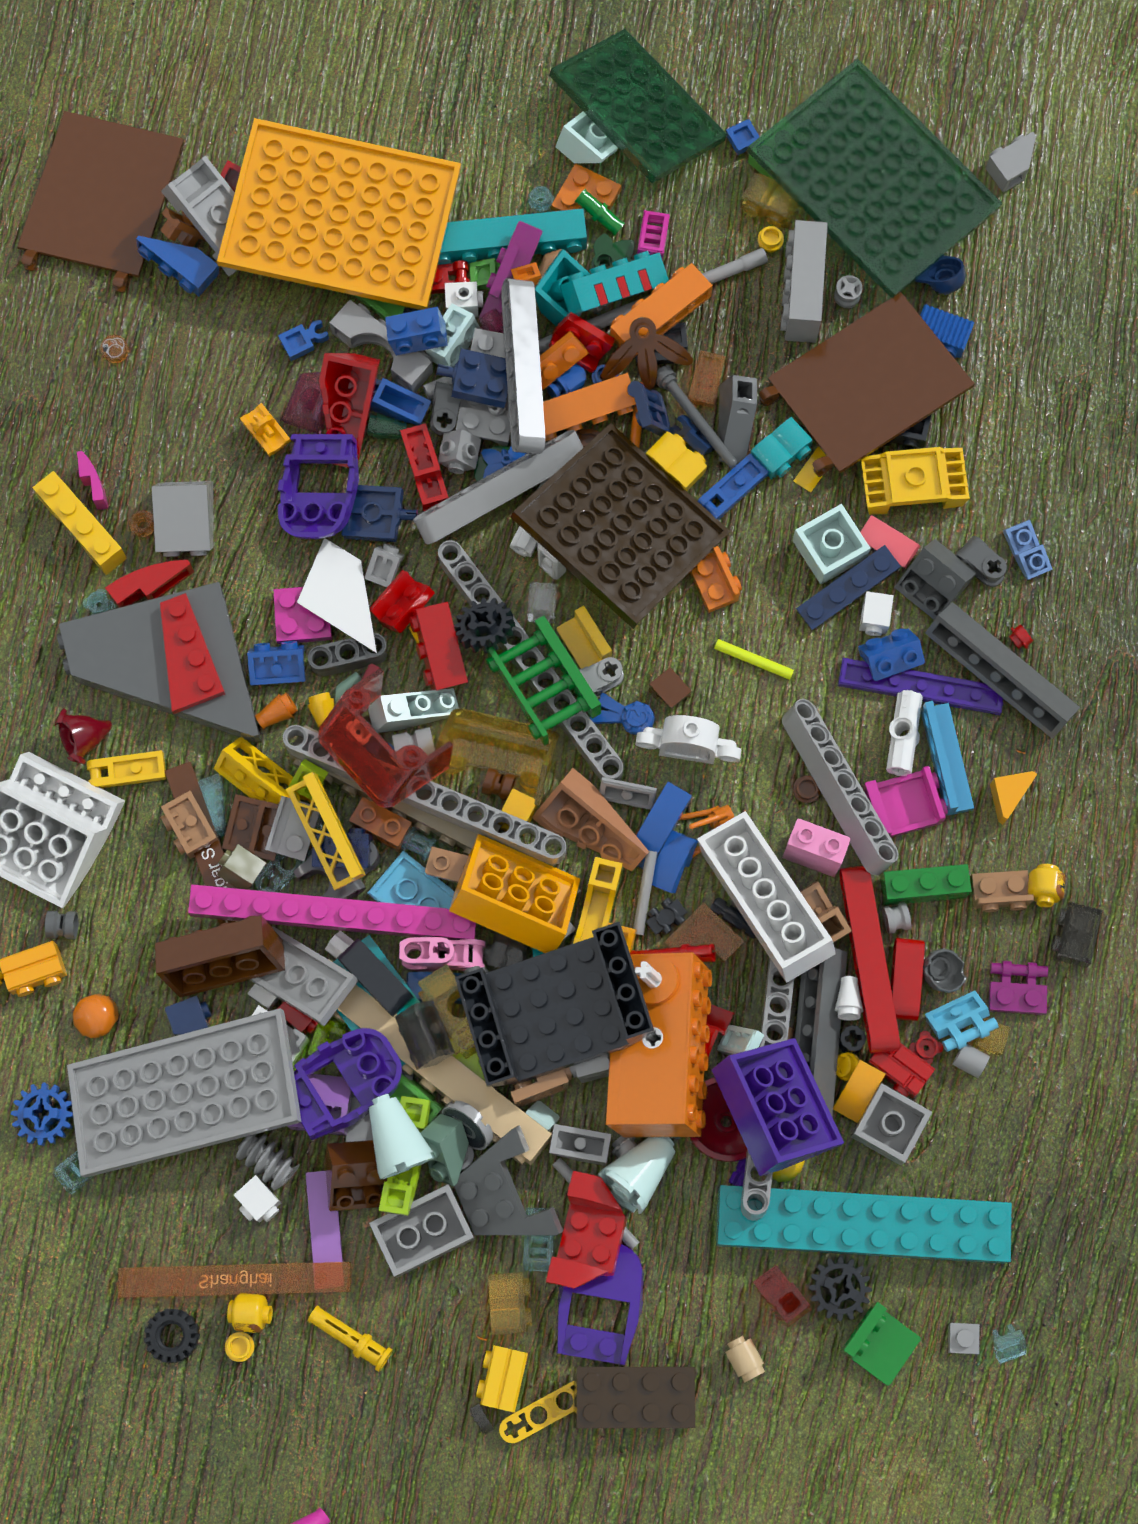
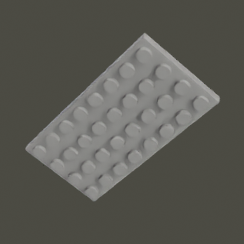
[67,1008,302,1178]

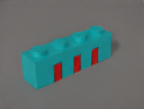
[560,251,669,314]

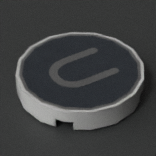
[442,1101,493,1150]

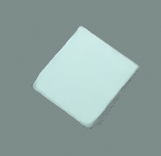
[526,1101,560,1132]

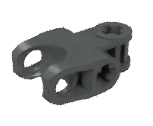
[293,840,380,899]

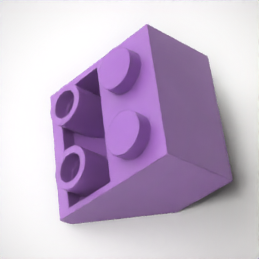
[287,1074,353,1136]

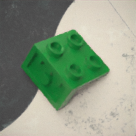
[840,1302,921,1386]

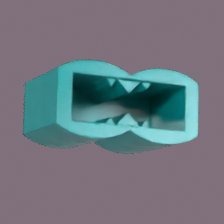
[751,417,813,479]

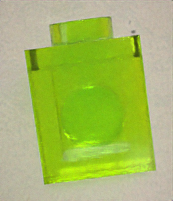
[307,1020,347,1056]

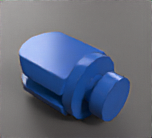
[547,364,586,398]

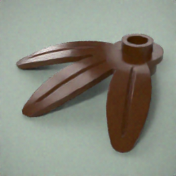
[601,317,693,390]

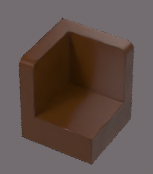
[648,667,692,709]

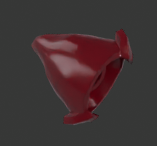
[55,708,112,764]

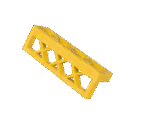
[213,737,316,806]
[286,772,366,891]

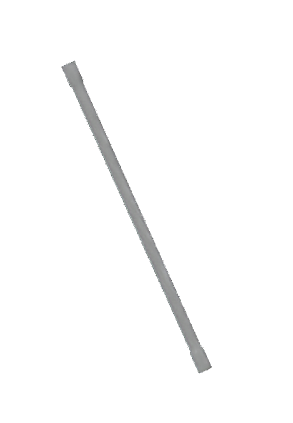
[423,248,768,400]

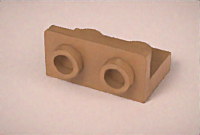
[160,791,218,859]
[425,846,469,883]
[970,870,1034,913]

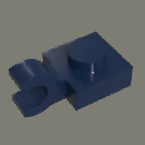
[670,414,715,456]

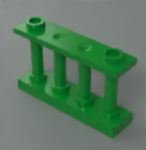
[485,616,601,746]

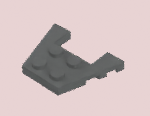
[454,1125,563,1235]

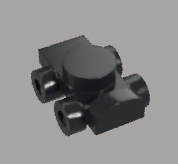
[646,897,687,936]

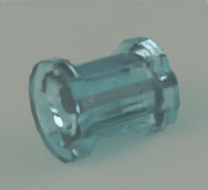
[401,827,438,862]

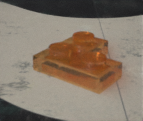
[664,902,744,963]

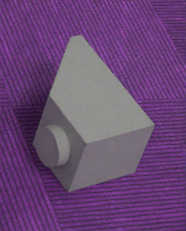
[549,1124,611,1166]

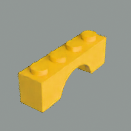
[32,471,127,575]
[573,857,623,944]

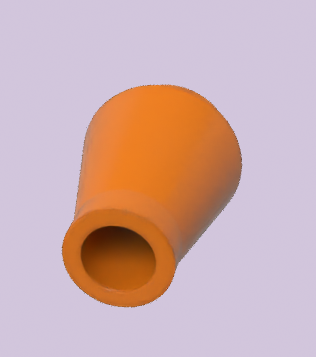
[255,693,298,729]

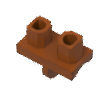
[160,207,207,247]

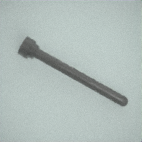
[655,365,737,468]

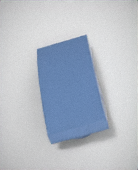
[1002,520,1053,580]

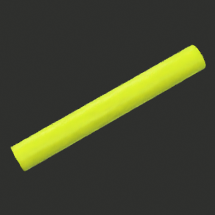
[714,639,794,680]

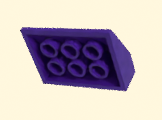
[712,1038,844,1176]

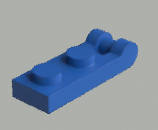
[698,453,769,520]

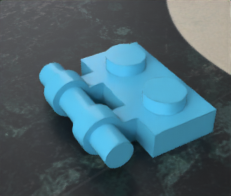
[925,991,999,1052]

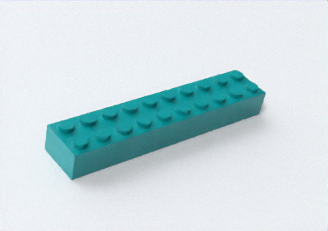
[716,1185,1012,1264]

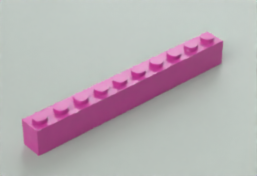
[188,884,476,940]

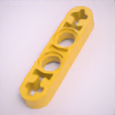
[499,1381,574,1443]

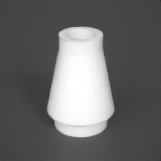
[835,976,864,1021]

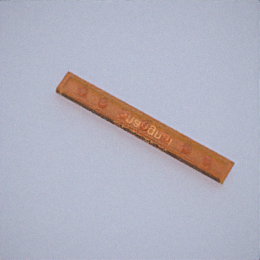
[118,1262,351,1298]

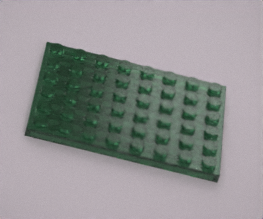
[747,58,1003,298]

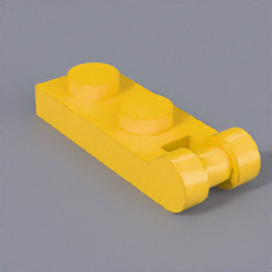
[86,750,167,789]

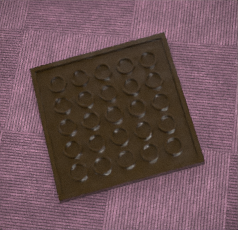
[510,423,730,629]

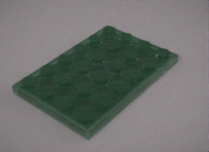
[549,29,727,184]

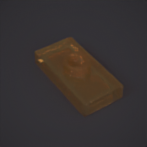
[688,350,726,408]

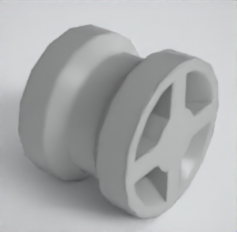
[834,275,862,308]
[882,902,911,934]

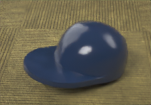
[909,254,966,295]

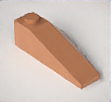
[531,768,649,871]

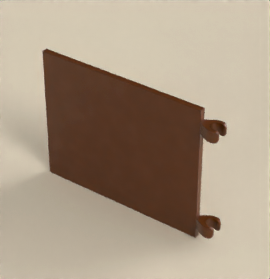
[17,111,184,293]
[759,292,975,477]

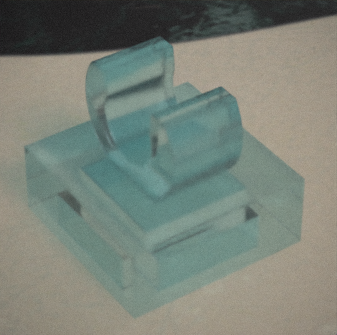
[993,1324,1027,1364]

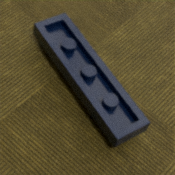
[796,545,901,632]

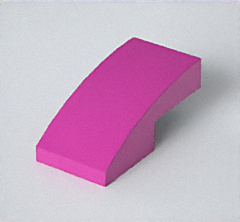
[77,451,108,510]

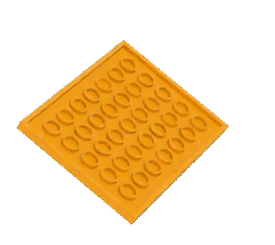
[217,118,461,310]

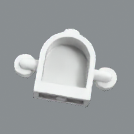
[635,715,742,764]

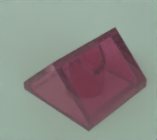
[281,372,325,434]

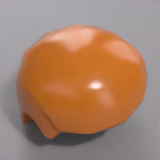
[73,994,119,1038]

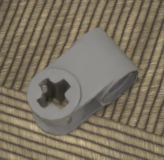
[579,657,624,697]

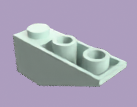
[367,688,460,733]

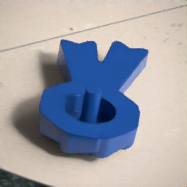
[590,693,655,735]

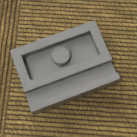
[265,796,320,861]

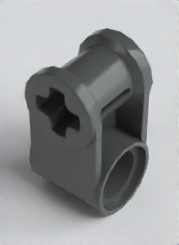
[430,381,461,436]
[955,536,1007,587]

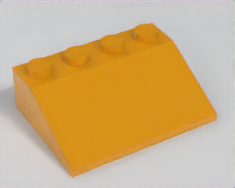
[449,833,580,953]

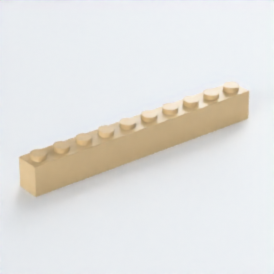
[328,959,552,1166]

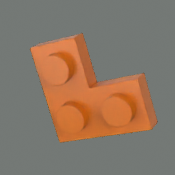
[551,163,622,211]

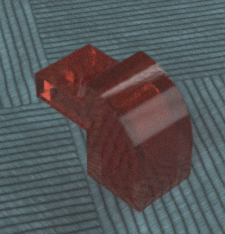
[753,1265,811,1328]

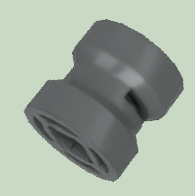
[45,911,79,940]

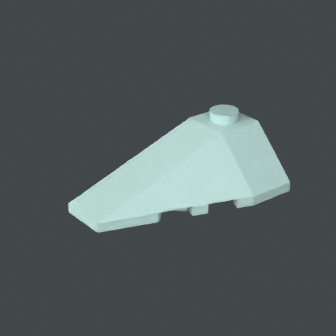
[555,78,646,163]

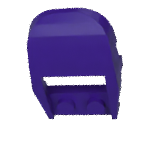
[278,434,359,539]
[294,1028,402,1140]
[556,1244,644,1365]

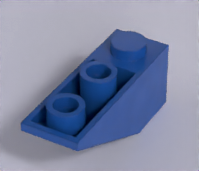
[136,236,219,297]

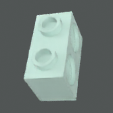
[425,304,480,367]

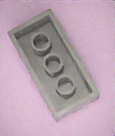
[780,220,827,343]

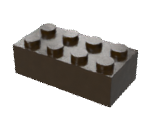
[574,1367,695,1428]

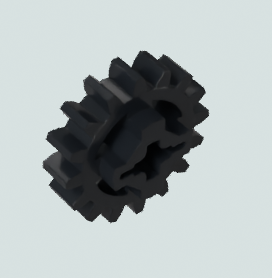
[454,598,515,653]
[808,1256,872,1321]

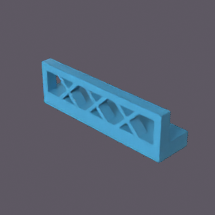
[921,701,974,816]

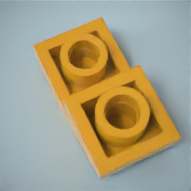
[833,1060,885,1123]

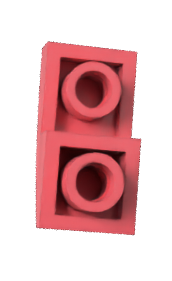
[860,515,920,569]

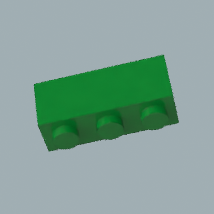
[880,864,972,906]

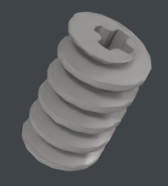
[236,1134,300,1190]

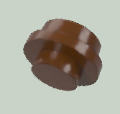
[793,776,821,803]

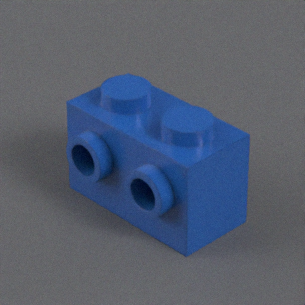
[385,307,448,356]

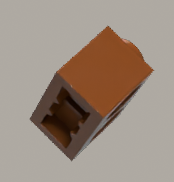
[349,797,414,853]

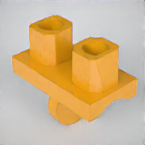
[240,403,291,457]

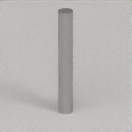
[633,851,657,935]

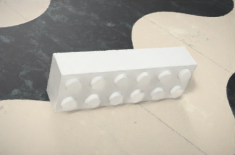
[697,811,836,983]

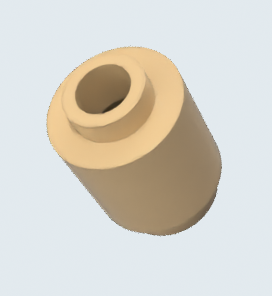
[725,1336,765,1383]

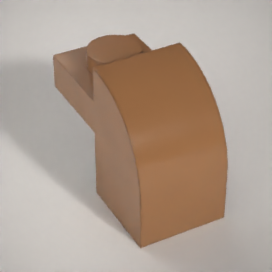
[800,881,851,942]

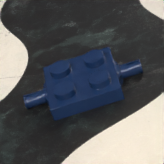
[436,348,508,409]
[342,485,419,542]

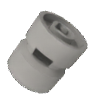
[392,727,437,769]

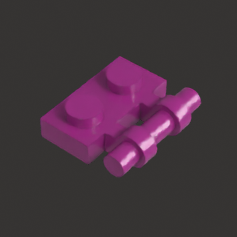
[988,961,1048,1015]

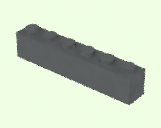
[925,602,1080,739]
[795,948,847,1116]

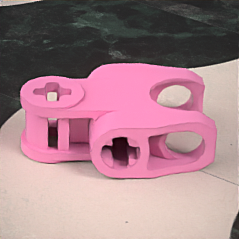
[399,937,486,972]

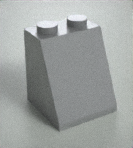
[152,481,213,557]

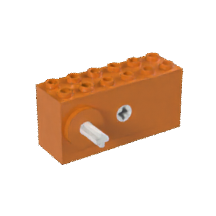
[606,952,712,1137]

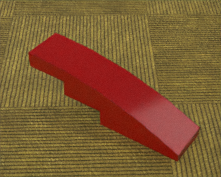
[400,423,457,531]

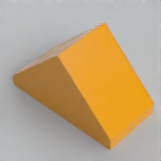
[990,771,1037,825]

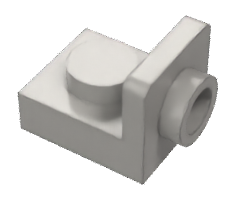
[364,544,405,587]

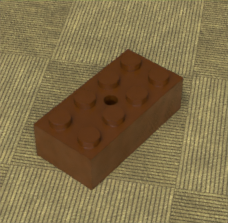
[155,915,285,998]

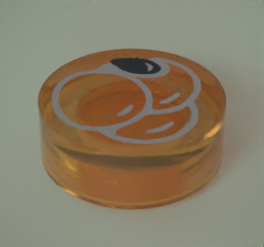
[101,335,129,363]

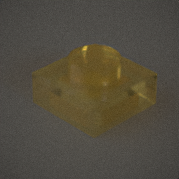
[973,1018,1011,1056]

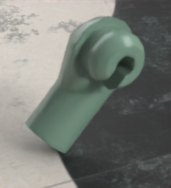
[335,672,361,710]

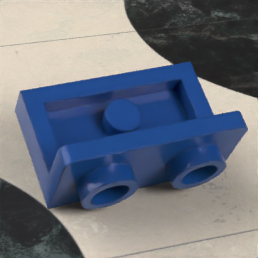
[858,628,925,681]

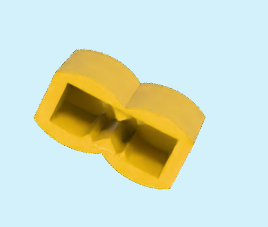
[646,431,707,491]

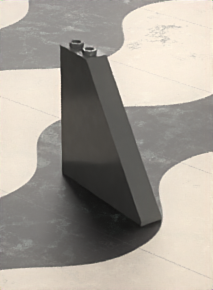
[57,582,262,743]

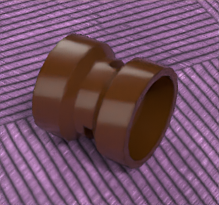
[481,767,516,801]

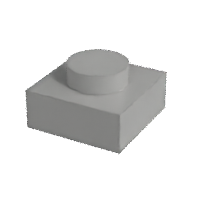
[948,1323,979,1354]

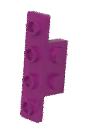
[479,221,542,329]

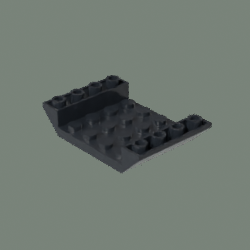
[455,922,655,1087]

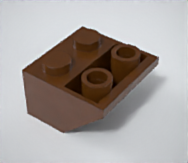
[325,1140,387,1211]

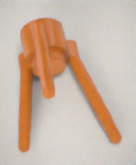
[679,805,734,858]

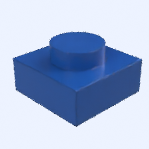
[725,119,761,155]

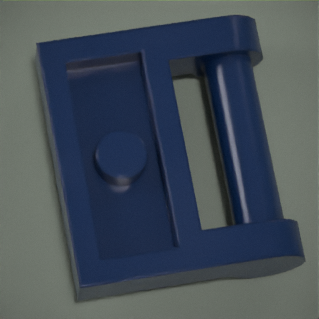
[627,381,671,437]

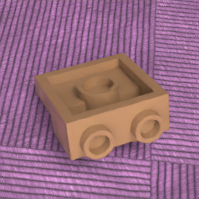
[510,1067,572,1108]

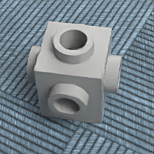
[438,429,481,474]

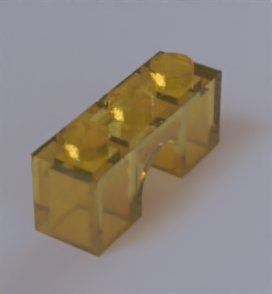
[418,964,477,1059]

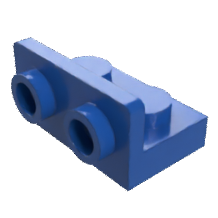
[247,641,306,685]

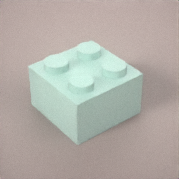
[792,504,871,585]

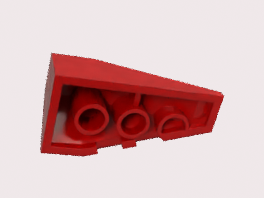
[319,353,381,468]

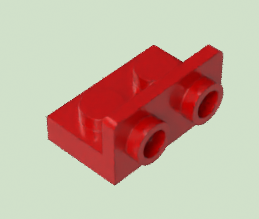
[549,312,615,373]
[369,570,435,634]

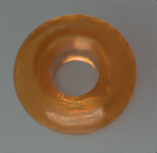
[129,510,154,537]

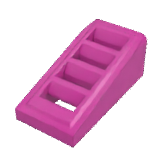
[637,210,670,261]

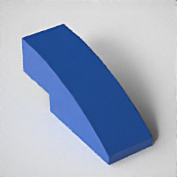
[370,378,431,425]
[636,782,692,870]

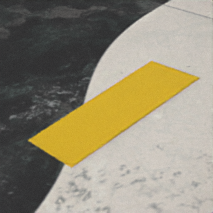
[793,446,826,492]

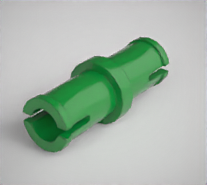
[574,189,625,236]

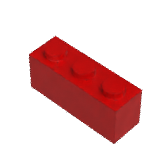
[409,602,468,690]

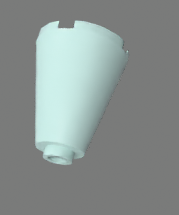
[369,1094,434,1179]
[598,1137,675,1214]

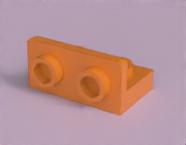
[690,546,742,613]

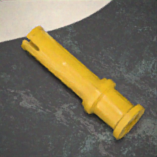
[307,1305,393,1372]

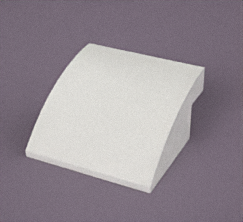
[0,752,125,908]

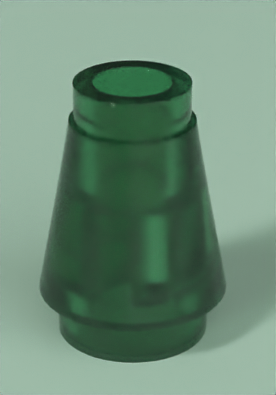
[367,413,407,439]

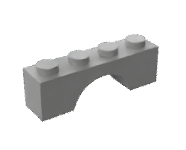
[329,300,433,393]

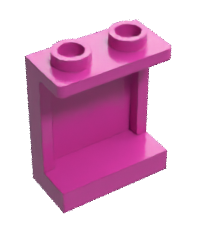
[862,766,948,838]

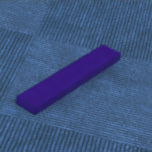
[838,658,1004,715]

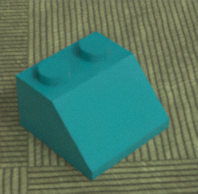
[535,249,590,326]

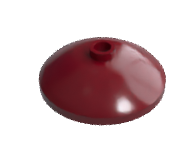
[689,1077,747,1162]

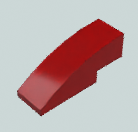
[105,560,194,608]

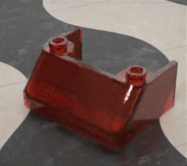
[318,668,453,808]

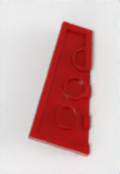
[160,593,225,714]

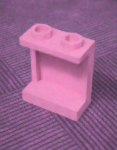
[782,819,850,877]

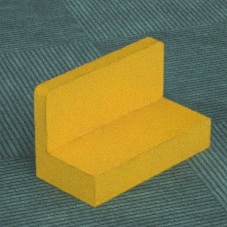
[557,605,612,669]

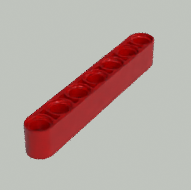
[839,866,900,1053]

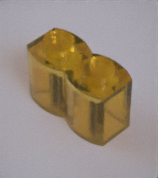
[740,173,802,228]
[488,1272,532,1335]

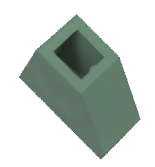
[420,1114,469,1187]

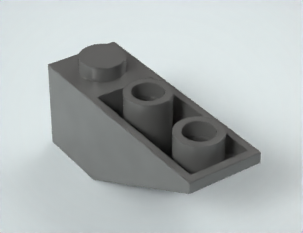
[719,375,757,464]

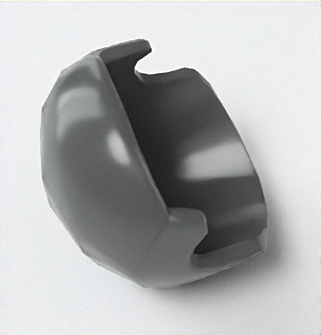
[923,948,967,993]

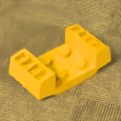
[861,447,970,515]

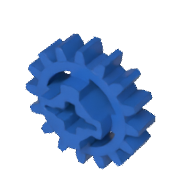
[11,1082,73,1146]

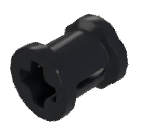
[839,1026,866,1054]

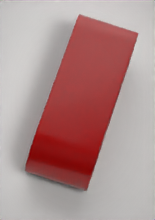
[890,938,925,1021]

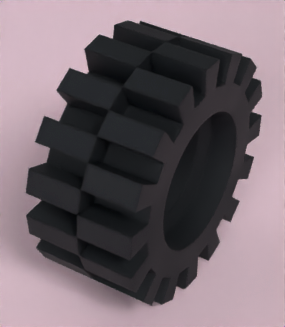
[144,1309,200,1363]

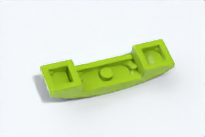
[379,1096,430,1216]

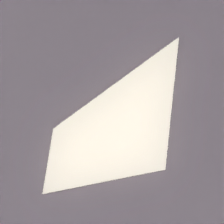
[297,538,377,653]

